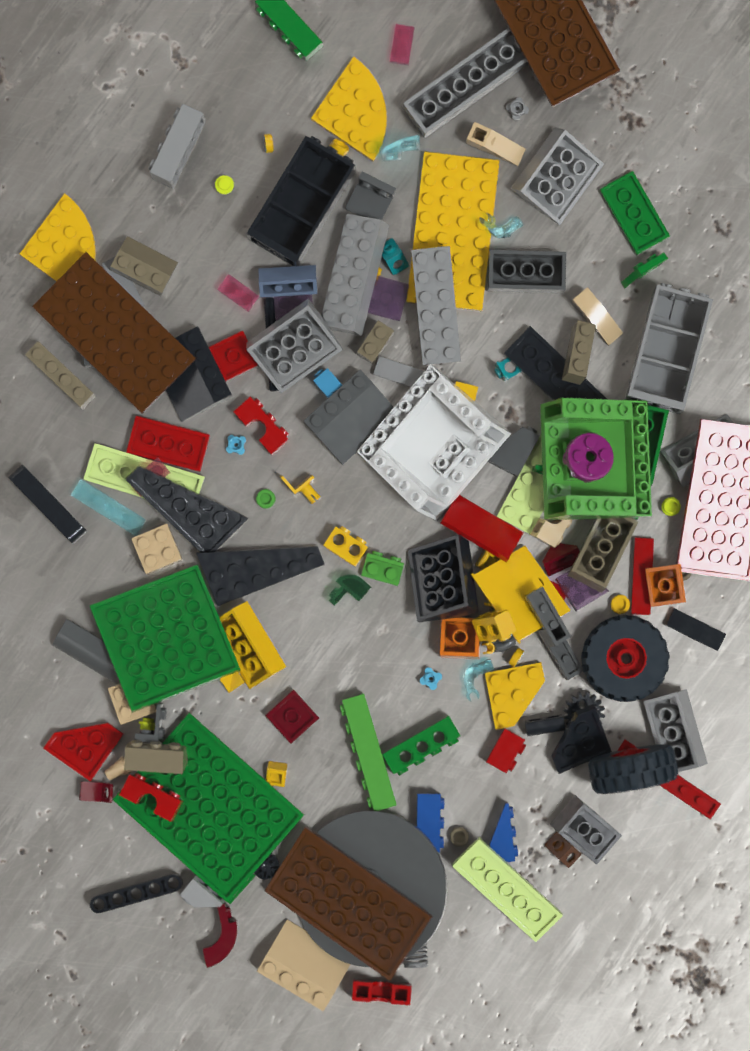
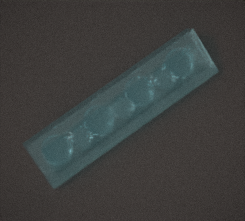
[71,479,146,536]

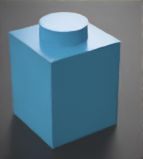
[313,368,342,399]

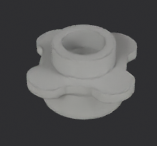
[506,97,529,120]

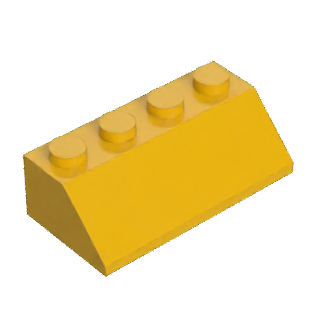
[219,601,286,689]

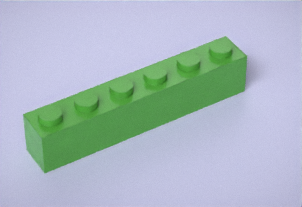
[340,694,397,811]

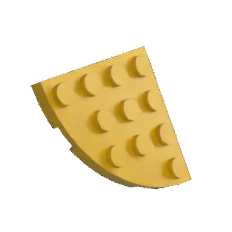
[311,57,387,162]
[20,193,96,281]

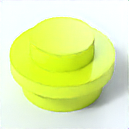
[215,175,234,195]
[661,497,681,516]
[138,717,155,730]

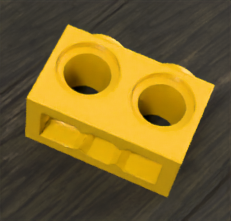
[323,526,368,567]
[471,610,516,643]

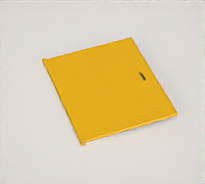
[471,546,571,644]

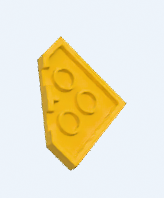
[485,662,545,730]

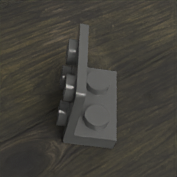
[346,171,396,220]
[134,704,167,742]

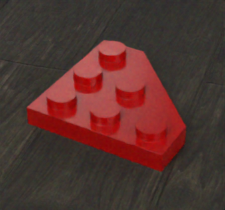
[43,723,124,782]

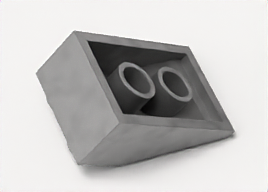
[550,795,622,864]

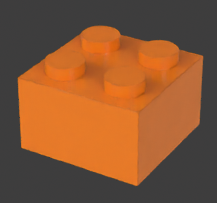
[440,618,481,660]

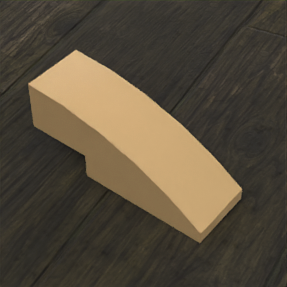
[572,287,623,346]

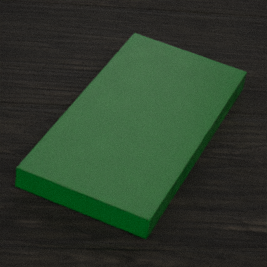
[599,171,670,255]

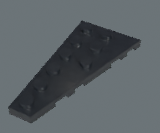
[125,465,248,553]
[196,546,325,606]

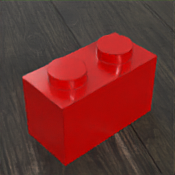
[486,728,526,774]

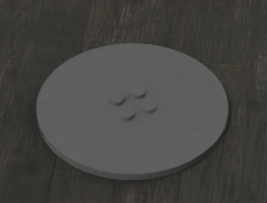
[299,811,447,967]

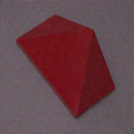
[542,543,579,577]

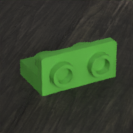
[361,551,404,586]

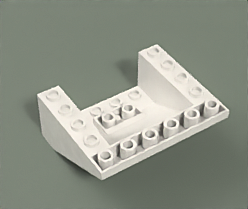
[357,364,511,521]

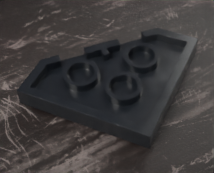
[551,704,612,774]

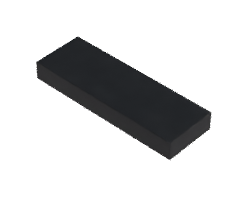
[666,608,726,651]

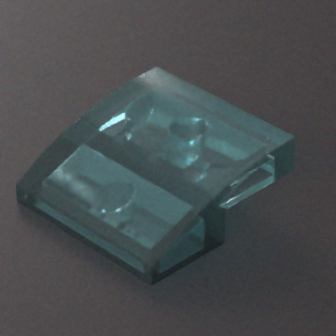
[382,135,420,161]

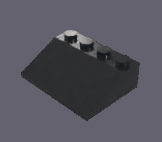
[166,326,233,422]
[408,534,479,622]

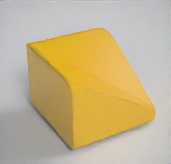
[220,672,245,693]

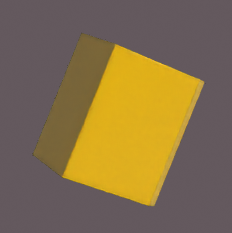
[475,550,498,570]

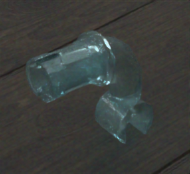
[480,212,524,238]
[463,659,494,702]

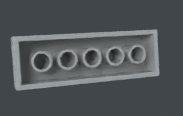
[321,214,389,336]
[411,246,461,365]

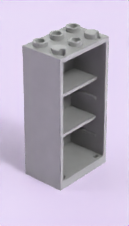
[625,283,713,414]

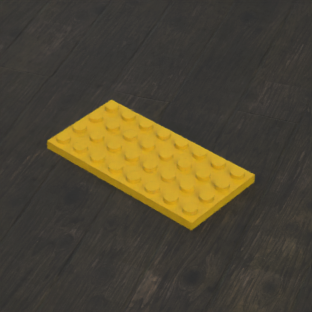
[406,152,500,311]

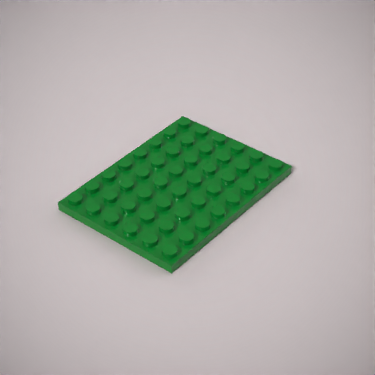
[113,713,305,903]

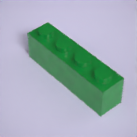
[255,0,323,61]

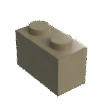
[357,320,394,365]

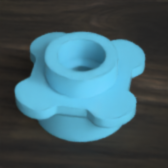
[226,435,246,455]
[420,667,442,690]

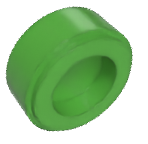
[256,489,276,509]

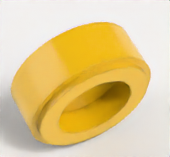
[264,134,274,153]
[330,139,349,156]
[610,595,630,614]
[509,648,525,667]

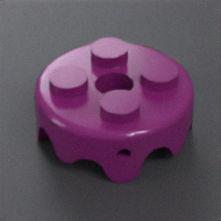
[563,433,614,483]

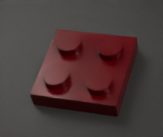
[265,690,319,744]

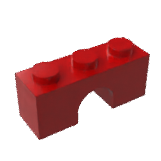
[233,396,289,456]
[119,773,183,822]
[352,979,412,1006]

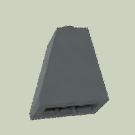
[488,426,540,477]

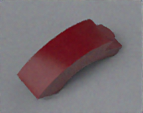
[203,903,238,968]

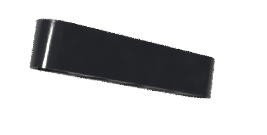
[8,464,87,544]
[90,873,183,913]

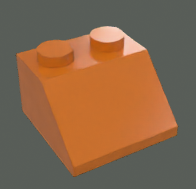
[645,564,686,607]

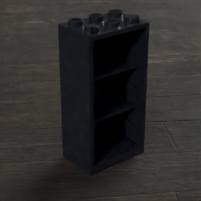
[246,136,356,267]

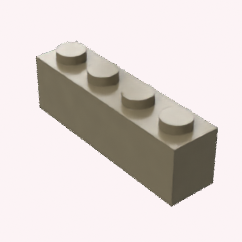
[25,341,96,409]

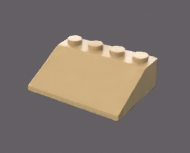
[257,919,350,1012]

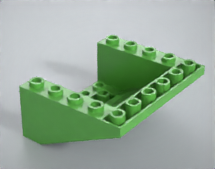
[540,398,652,520]

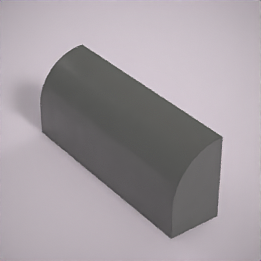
[53,619,120,685]

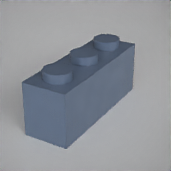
[259,265,317,298]

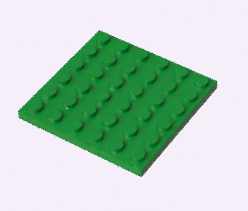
[90,564,240,713]

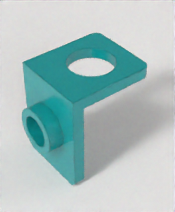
[382,238,409,275]
[494,358,522,382]

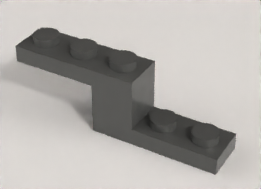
[525,586,583,680]

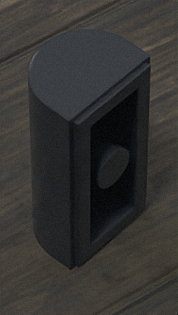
[524,714,565,737]

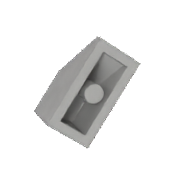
[180,875,225,908]

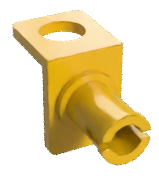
[280,475,321,504]

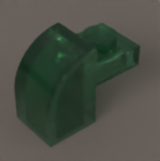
[328,575,372,606]

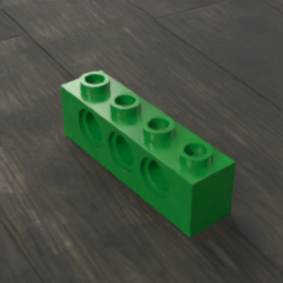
[382,716,460,775]

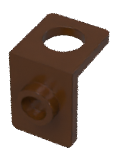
[545,832,581,868]

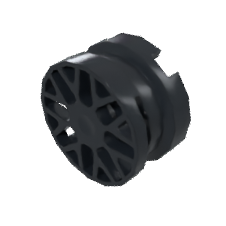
[254,853,280,880]

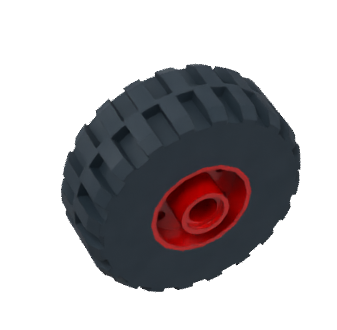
[581,615,670,702]
[588,744,678,794]

